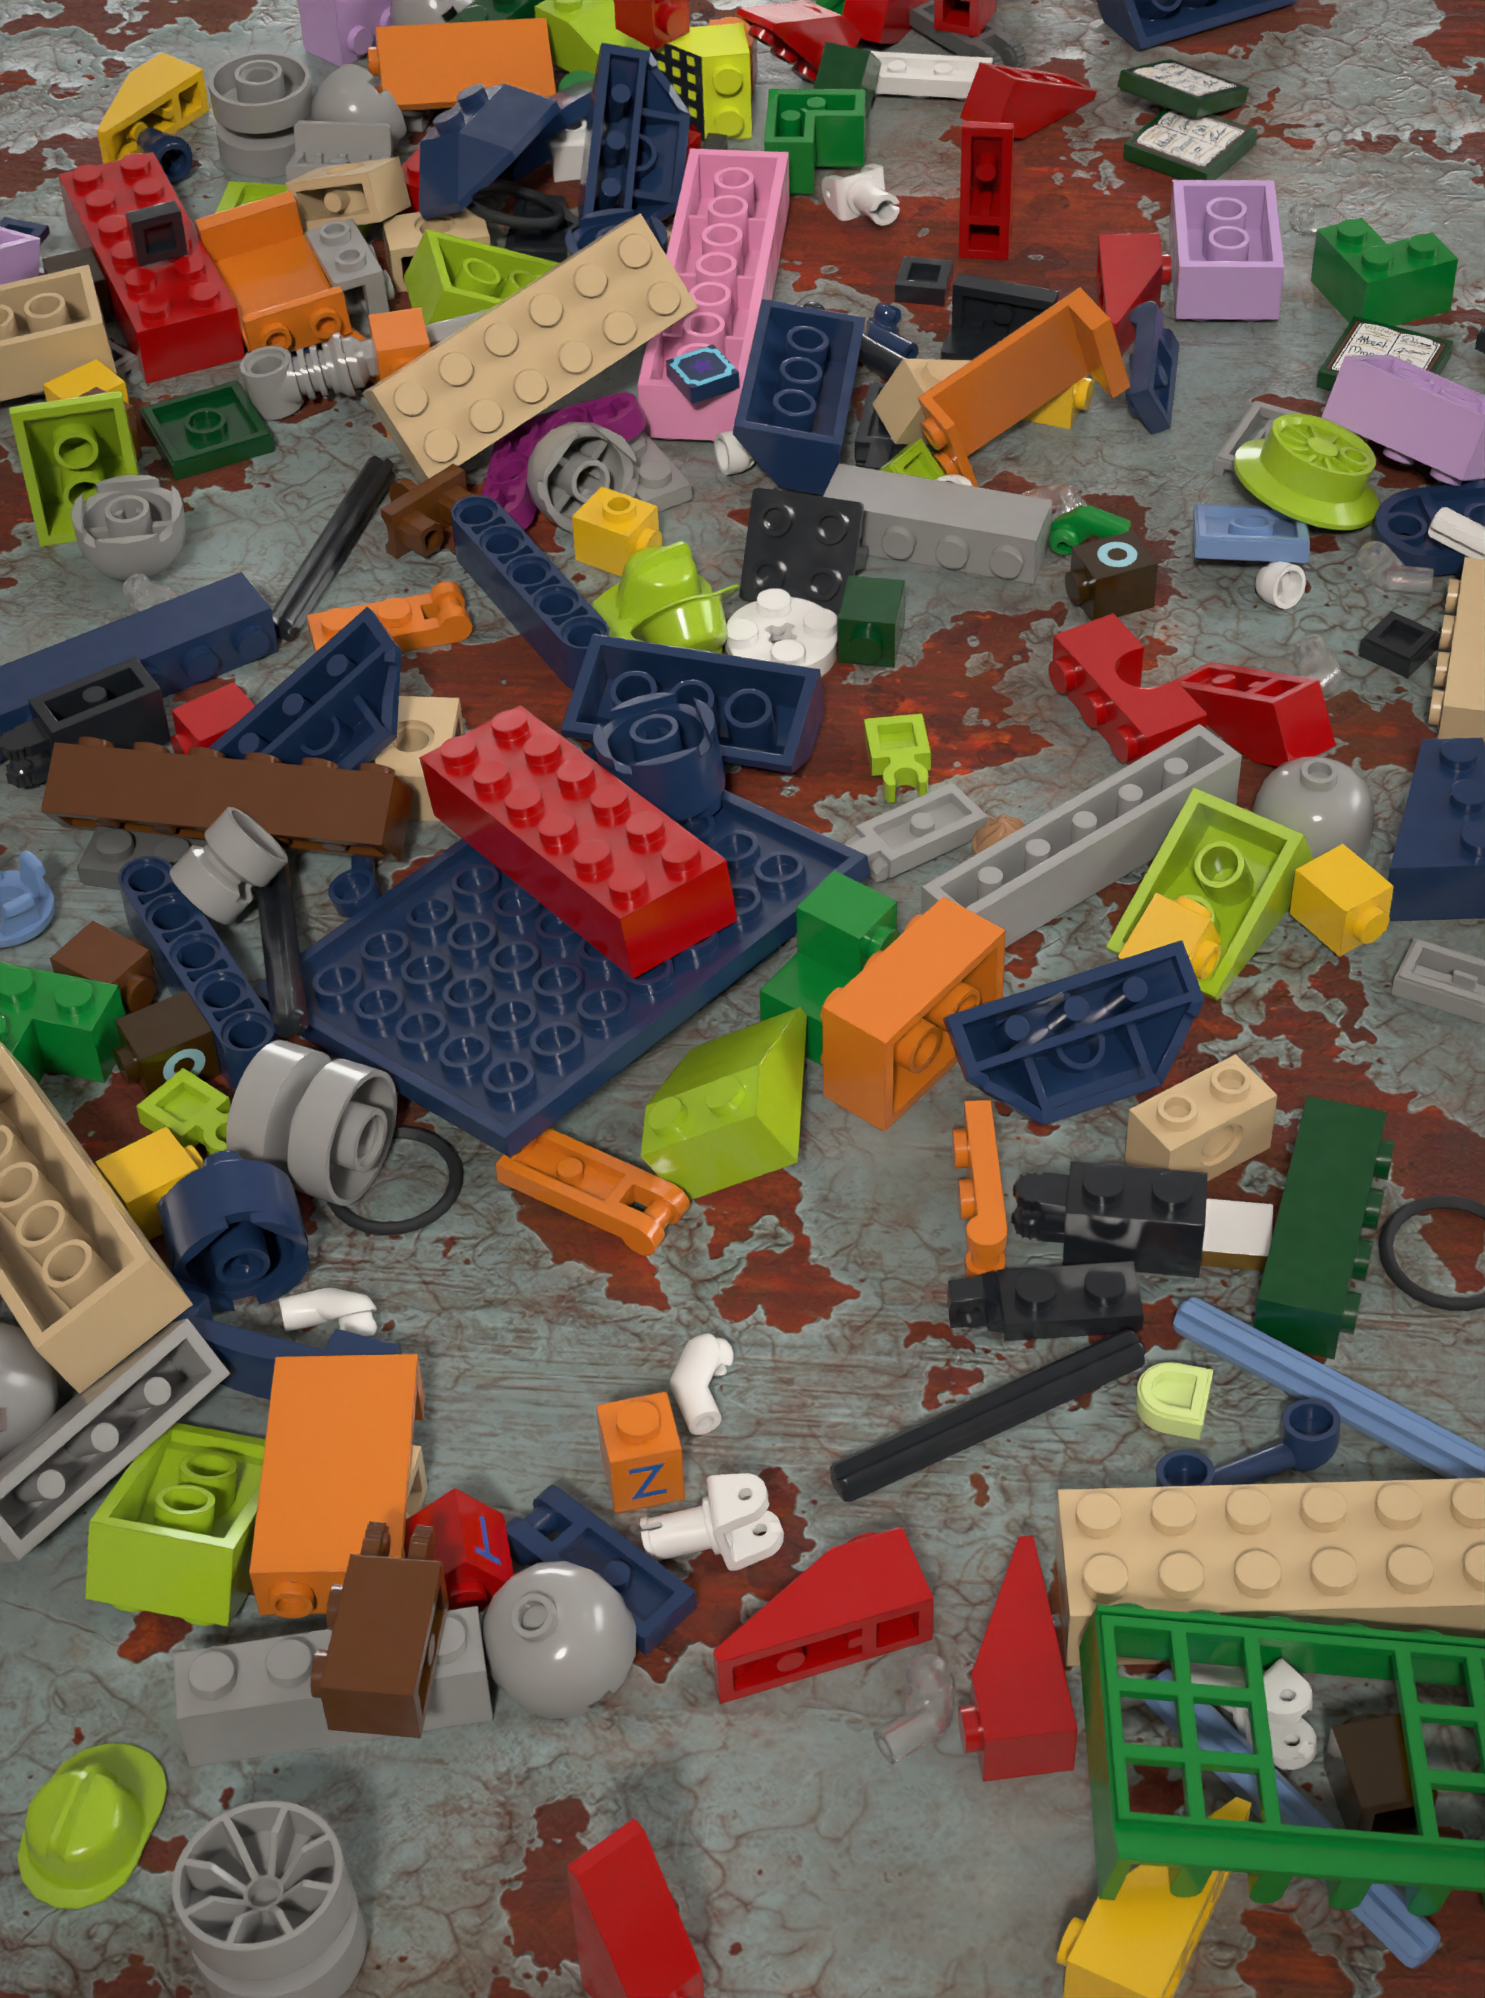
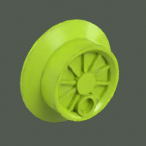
[1233,413,1379,530]

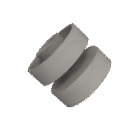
[208,52,313,178]
[226,1040,397,1206]
[172,1801,367,1998]

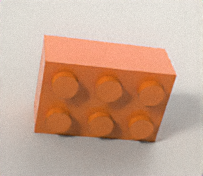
[820,896,1006,1132]

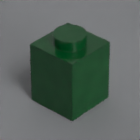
[813,42,882,118]
[838,575,905,668]

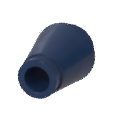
[137,128,192,182]

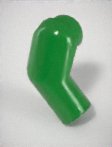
[1048,504,1131,556]

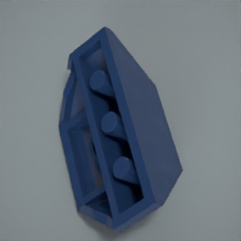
[578,43,690,228]
[419,83,561,220]
[209,606,401,771]
[943,940,1205,1127]

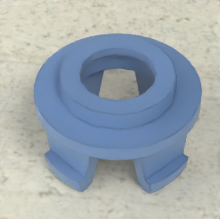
[0,850,55,948]

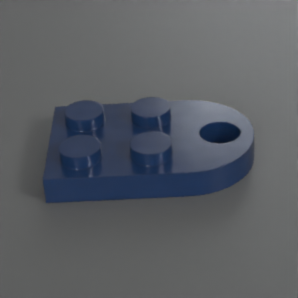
[1373,480,1485,575]

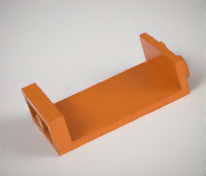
[367,18,556,111]
[194,191,352,353]
[917,287,1130,487]
[249,1354,425,1619]

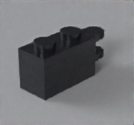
[0,656,171,789]
[1011,1161,1208,1278]

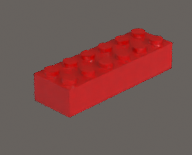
[58,152,245,384]
[419,705,738,979]

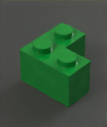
[764,89,866,196]
[1311,217,1458,326]
[759,870,900,1066]
[0,962,125,1084]

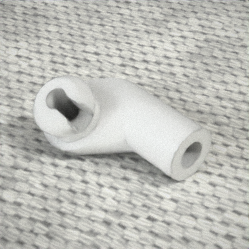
[279,1288,377,1337]
[670,1333,734,1435]

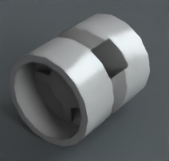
[169,807,288,925]

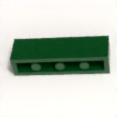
[1253,1096,1395,1359]

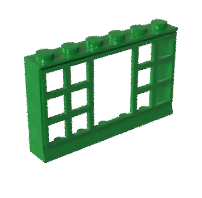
[1079,1603,1485,1916]

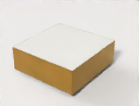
[1201,1199,1273,1271]

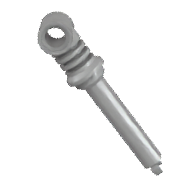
[239,309,489,420]

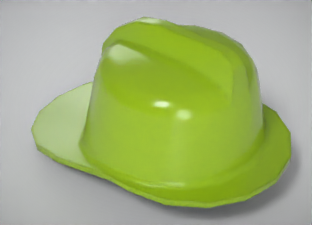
[592,541,712,642]
[630,584,741,654]
[17,1743,168,1910]

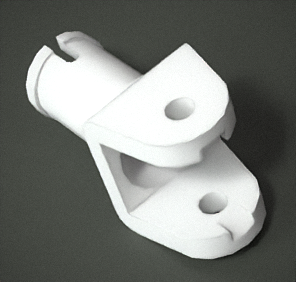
[822,163,900,226]
[640,1473,784,1571]
[1190,1658,1317,1770]

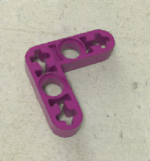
[482,392,647,530]

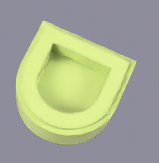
[1136,1362,1214,1440]

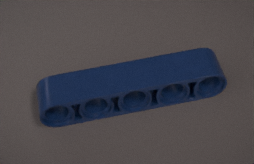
[451,495,610,690]
[118,856,278,1091]

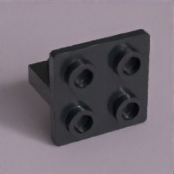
[940,273,1059,360]
[739,488,868,614]

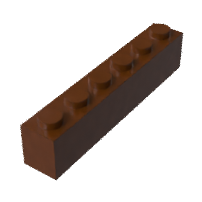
[41,737,413,861]

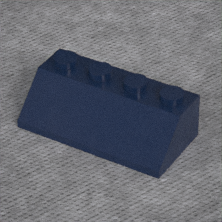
[1096,0,1298,52]
[733,299,866,495]
[561,634,825,773]

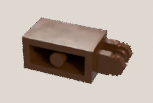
[310,1521,449,1738]

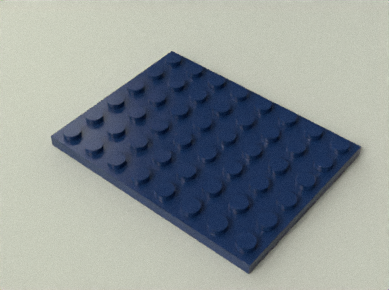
[253,745,870,1158]

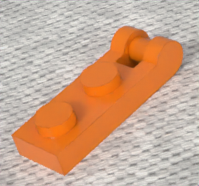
[307,581,473,653]
[951,1100,1007,1278]
[495,1128,690,1256]

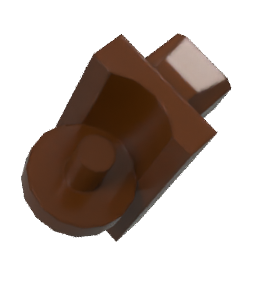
[380,463,474,559]

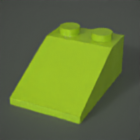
[535,0,649,75]
[404,229,559,325]
[9,391,140,547]
[1106,788,1314,1001]
[640,1007,807,1201]
[85,1422,266,1627]

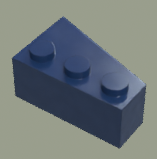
[1388,737,1485,922]

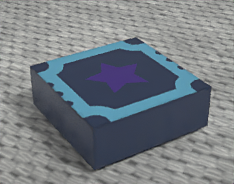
[666,344,739,404]

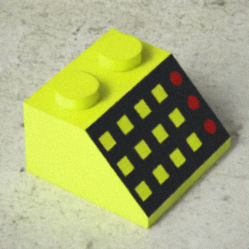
[649,23,752,141]

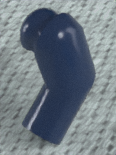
[866,302,918,359]

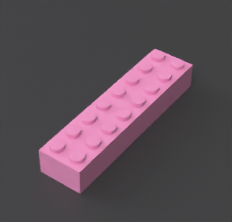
[638,149,789,441]

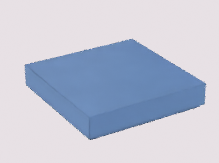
[1193,504,1310,563]

